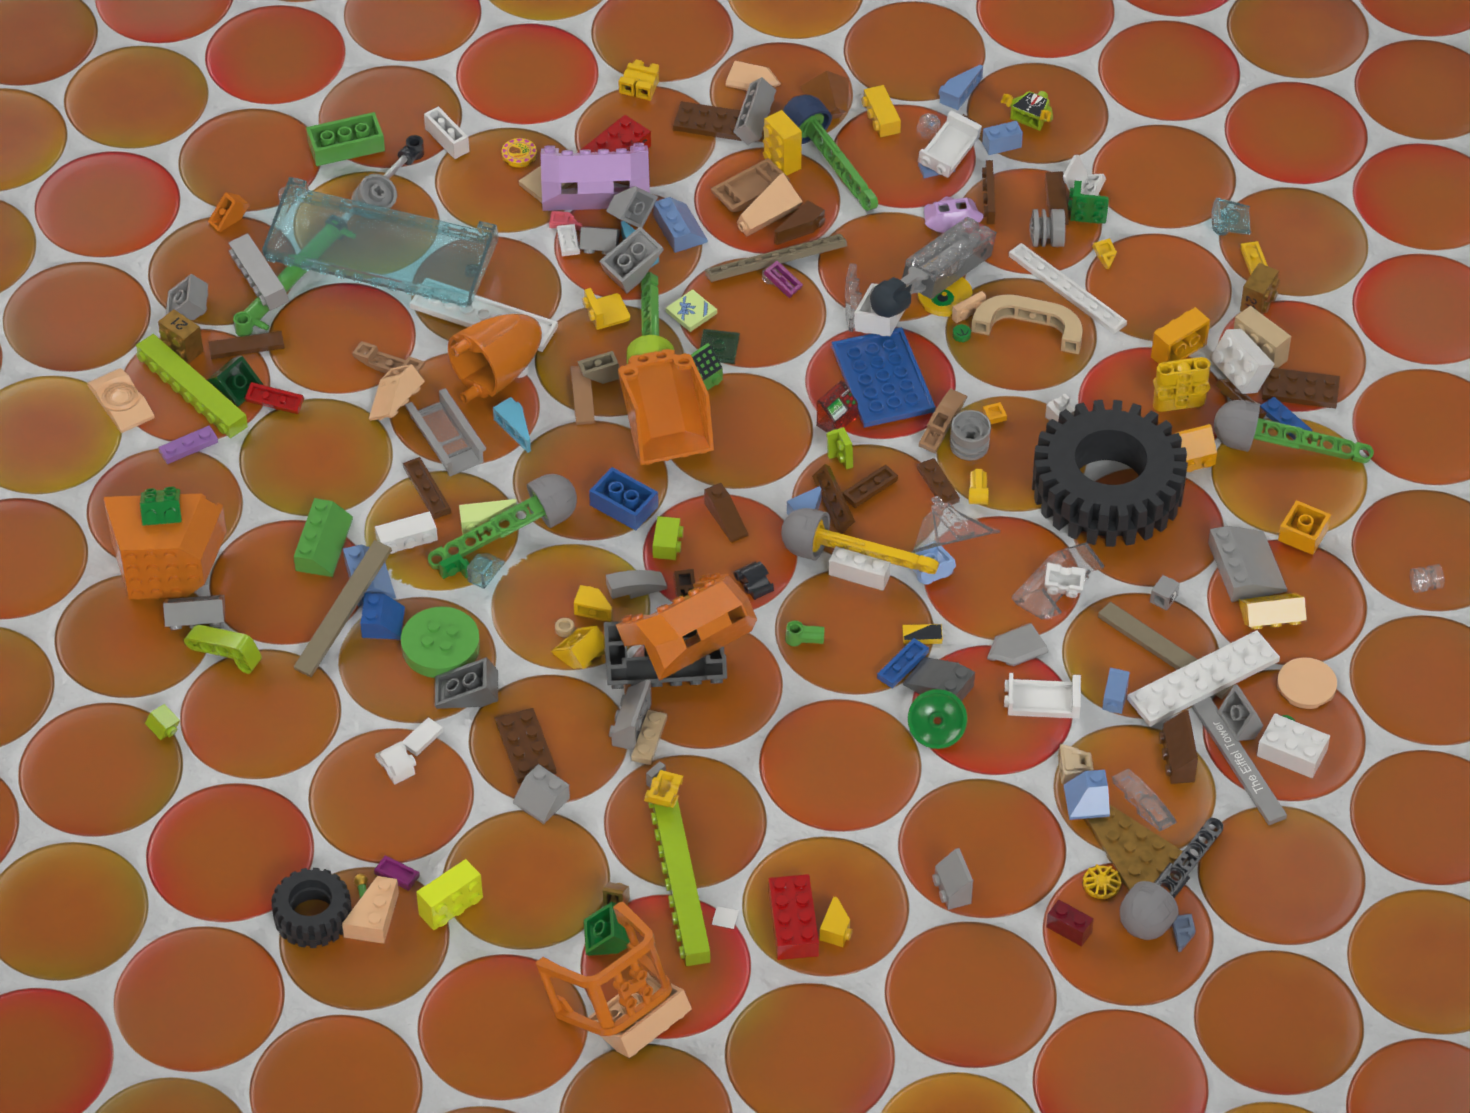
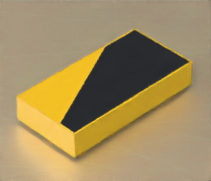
[902,624,943,645]

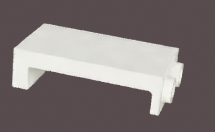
[918,110,982,178]
[1004,673,1081,719]

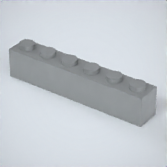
[229,233,290,311]

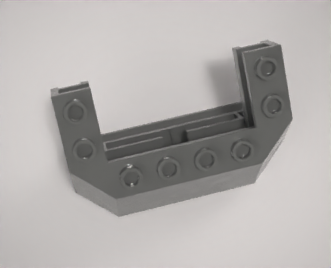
[604,621,727,689]

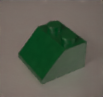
[207,355,264,407]

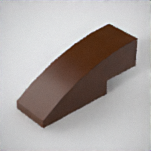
[1045,171,1069,225]

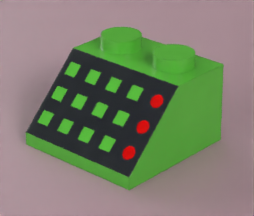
[691,343,723,390]

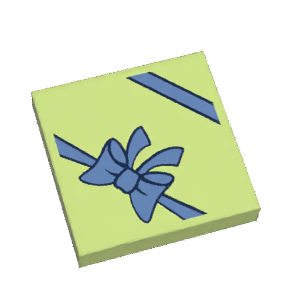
[666,290,717,332]

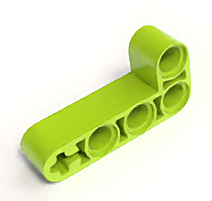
[184,625,262,674]

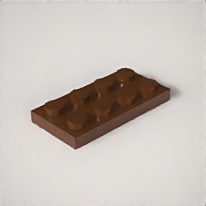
[673,101,742,141]
[1262,368,1340,409]
[495,708,556,784]

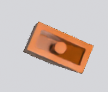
[208,192,250,232]

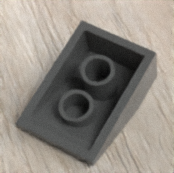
[435,657,498,709]
[903,657,975,701]

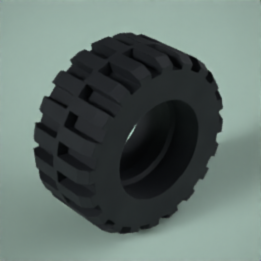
[271,867,352,948]

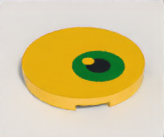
[918,277,973,317]

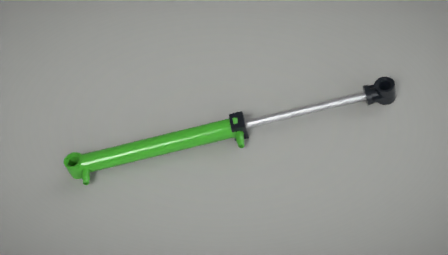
[233,135,424,337]

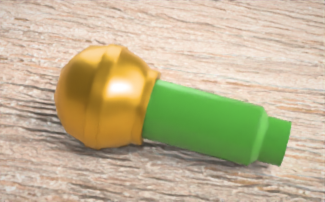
[354,874,368,899]

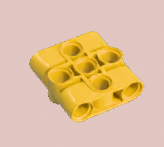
[1153,357,1211,412]

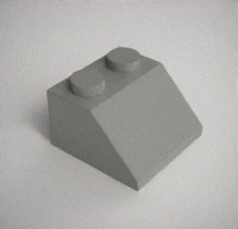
[607,186,658,228]
[579,227,620,254]
[166,274,208,320]
[1217,684,1263,741]
[513,764,570,824]
[932,848,973,910]

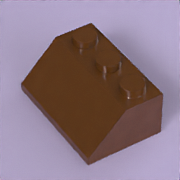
[1159,710,1198,784]

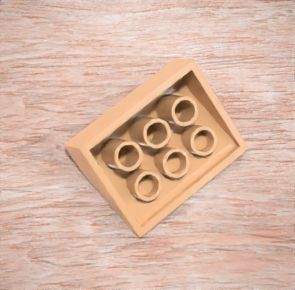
[588,972,692,1058]

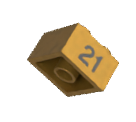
[1240,263,1280,315]
[158,309,204,364]

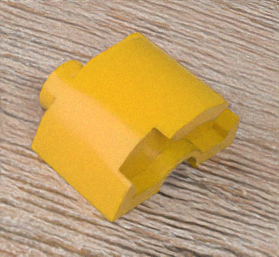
[644,770,683,808]

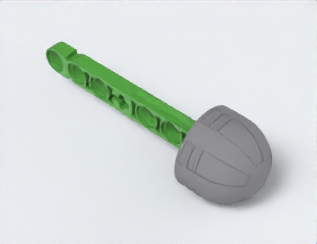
[1214,400,1374,463]
[428,474,577,569]

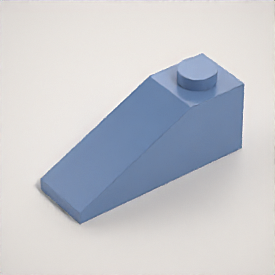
[938,65,983,110]

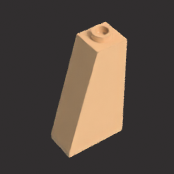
[737,173,803,237]

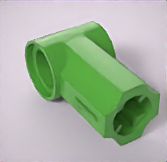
[785,621,824,646]

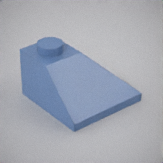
[1064,770,1110,820]

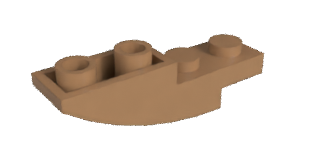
[919,389,968,454]

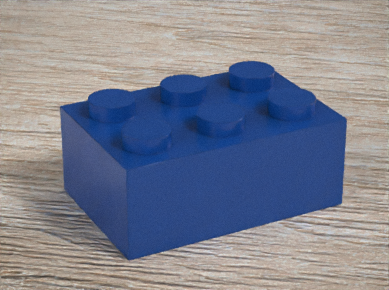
[589,467,658,531]

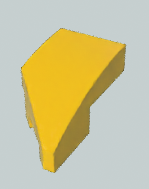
[1092,238,1117,269]

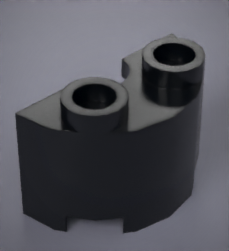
[733,561,774,600]

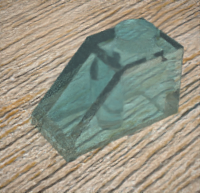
[467,553,505,589]

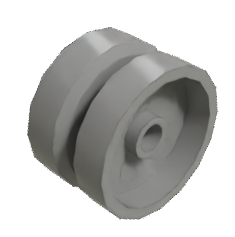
[351,174,397,220]

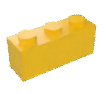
[861,85,901,137]

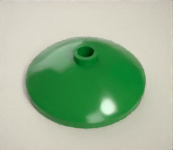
[908,689,967,749]

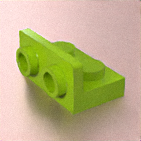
[826,427,853,470]

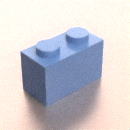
[982,121,1023,155]

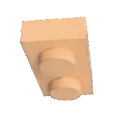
[952,291,986,323]

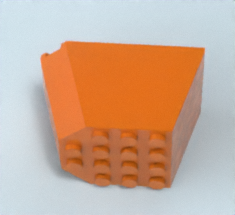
[104,493,227,599]

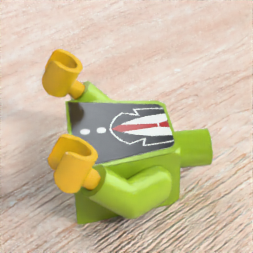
[1000,91,1053,131]

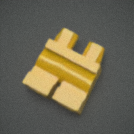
[618,59,659,101]

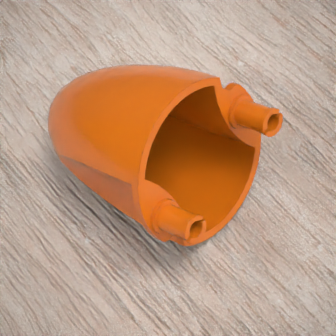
[448,314,542,404]

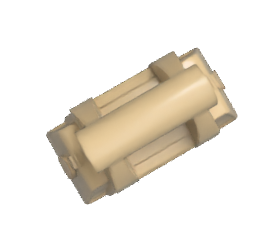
[1058,744,1094,785]

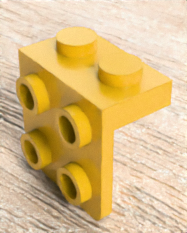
[582,288,630,330]

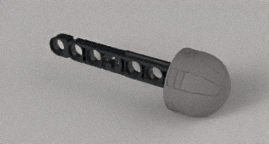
[1120,818,1223,940]

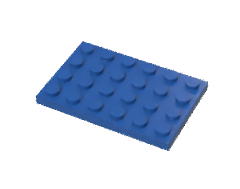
[831,327,936,428]

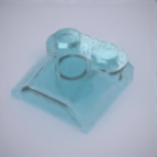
[1211,198,1251,236]

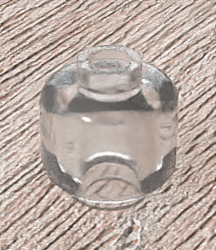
[916,113,941,139]

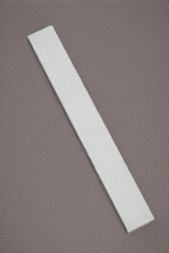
[1009,243,1127,334]

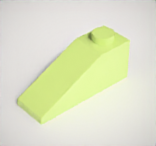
[459,499,517,535]

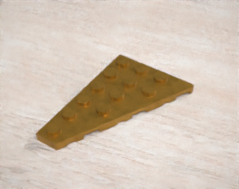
[1085,804,1188,892]

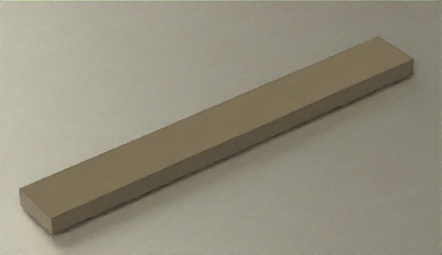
[705,234,847,282]
[294,540,392,677]
[1098,602,1234,699]

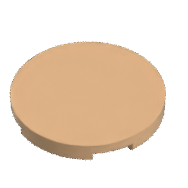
[1277,657,1337,709]

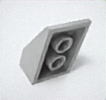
[599,227,664,293]

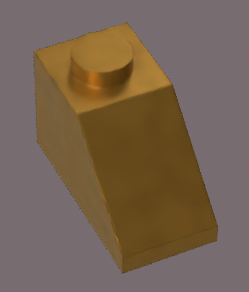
[603,882,630,907]

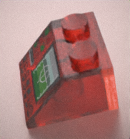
[816,380,858,433]

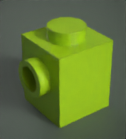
[145,704,180,740]

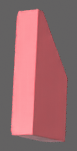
[549,211,583,231]

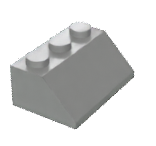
[163,595,225,630]
[609,680,651,750]

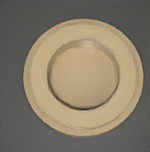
[555,618,575,637]

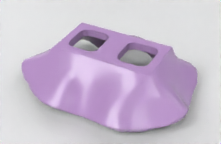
[924,196,984,233]

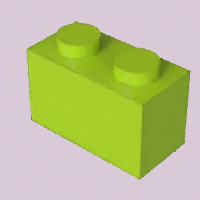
[653,516,684,560]

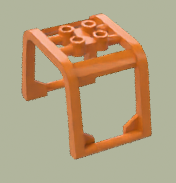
[536,902,672,1036]

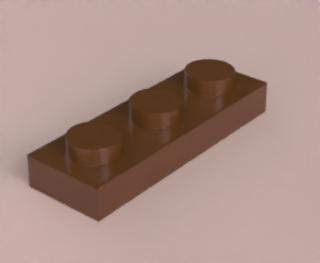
[1216,379,1267,419]
[917,458,960,508]
[843,465,898,508]

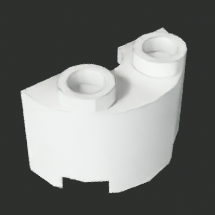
[1045,563,1086,598]
[375,741,416,785]

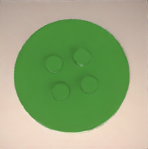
[401,607,480,678]

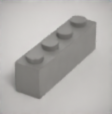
[733,77,776,145]

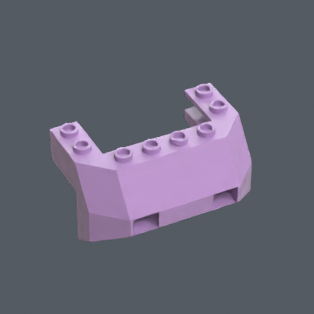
[541,143,650,211]

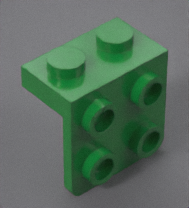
[1068,180,1109,224]
[140,487,182,526]

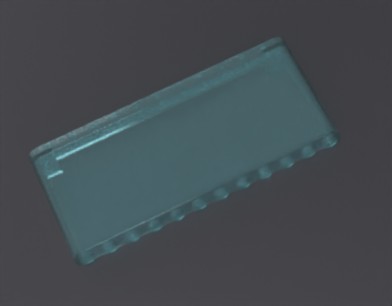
[262,177,499,307]

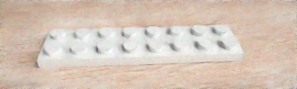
[410,279,558,352]
[1127,630,1280,727]

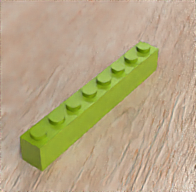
[136,333,248,439]

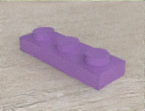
[158,425,218,464]

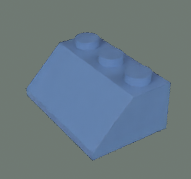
[653,197,708,253]
[343,544,396,607]

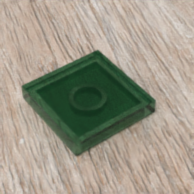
[700,329,740,364]

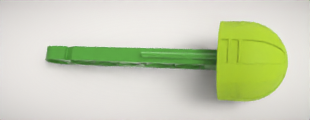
[627,272,674,364]

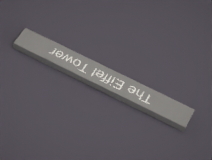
[1192,697,1287,826]

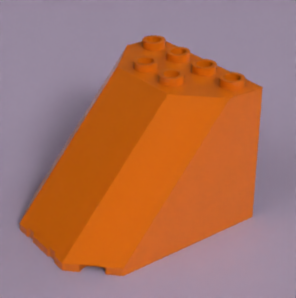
[618,349,714,465]

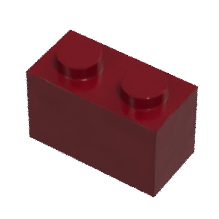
[1046,899,1094,947]

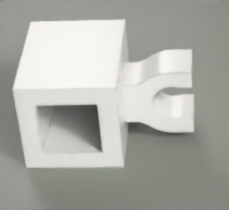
[1046,394,1075,422]

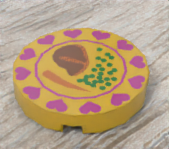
[501,138,537,168]

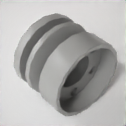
[1030,209,1065,247]
[950,410,991,461]

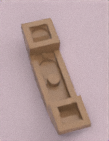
[352,341,425,374]
[570,366,595,425]

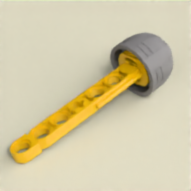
[781,508,939,574]

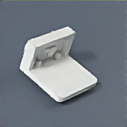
[1063,155,1106,196]

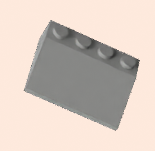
[1208,526,1287,602]

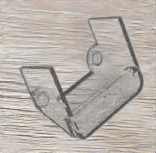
[1012,542,1104,620]

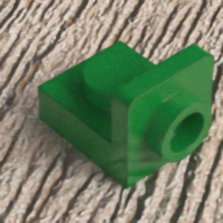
[439,553,470,579]

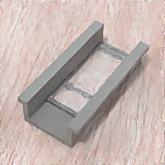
[405,388,486,476]

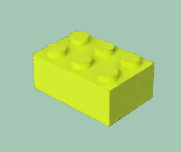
[416,859,483,930]

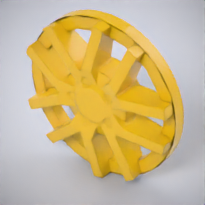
[1083,864,1121,899]

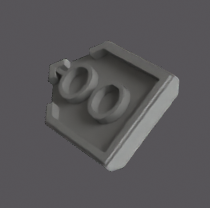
[987,623,1048,666]

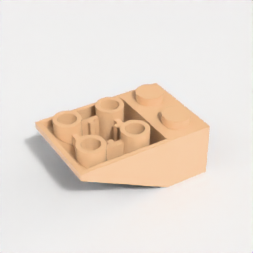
[369,364,425,421]

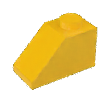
[574,585,613,622]
[820,897,853,947]

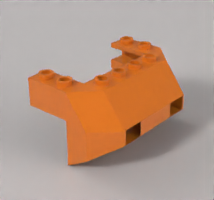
[616,572,757,681]

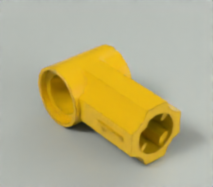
[969,469,988,505]

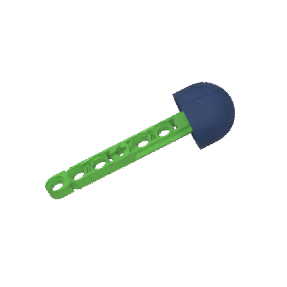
[783,95,878,211]

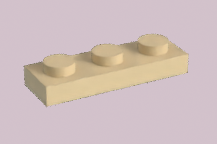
[631,710,667,765]

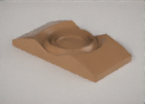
[711,158,790,212]

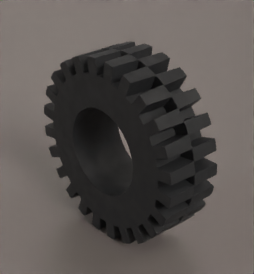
[1032,400,1188,547]

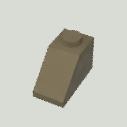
[578,351,620,384]

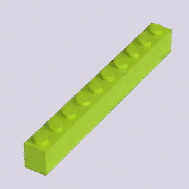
[648,800,710,966]

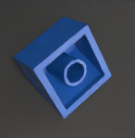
[360,593,405,640]

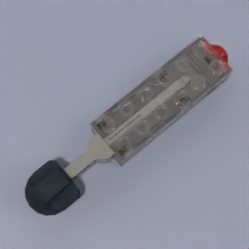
[870,217,997,318]

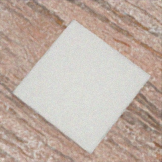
[712,906,739,929]

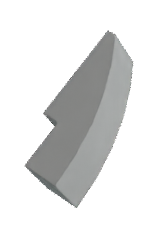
[606,570,667,599]

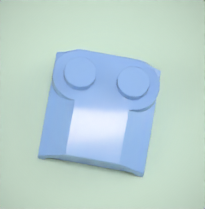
[912,542,956,584]

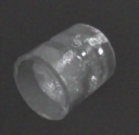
[1410,564,1444,593]

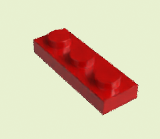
[245,382,304,414]

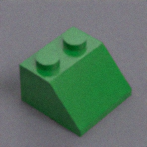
[584,902,630,956]

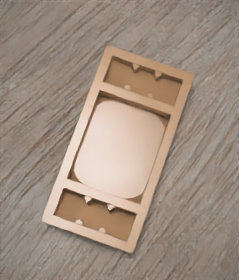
[87,368,155,433]

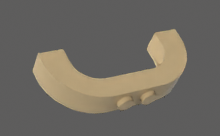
[971,295,1083,354]

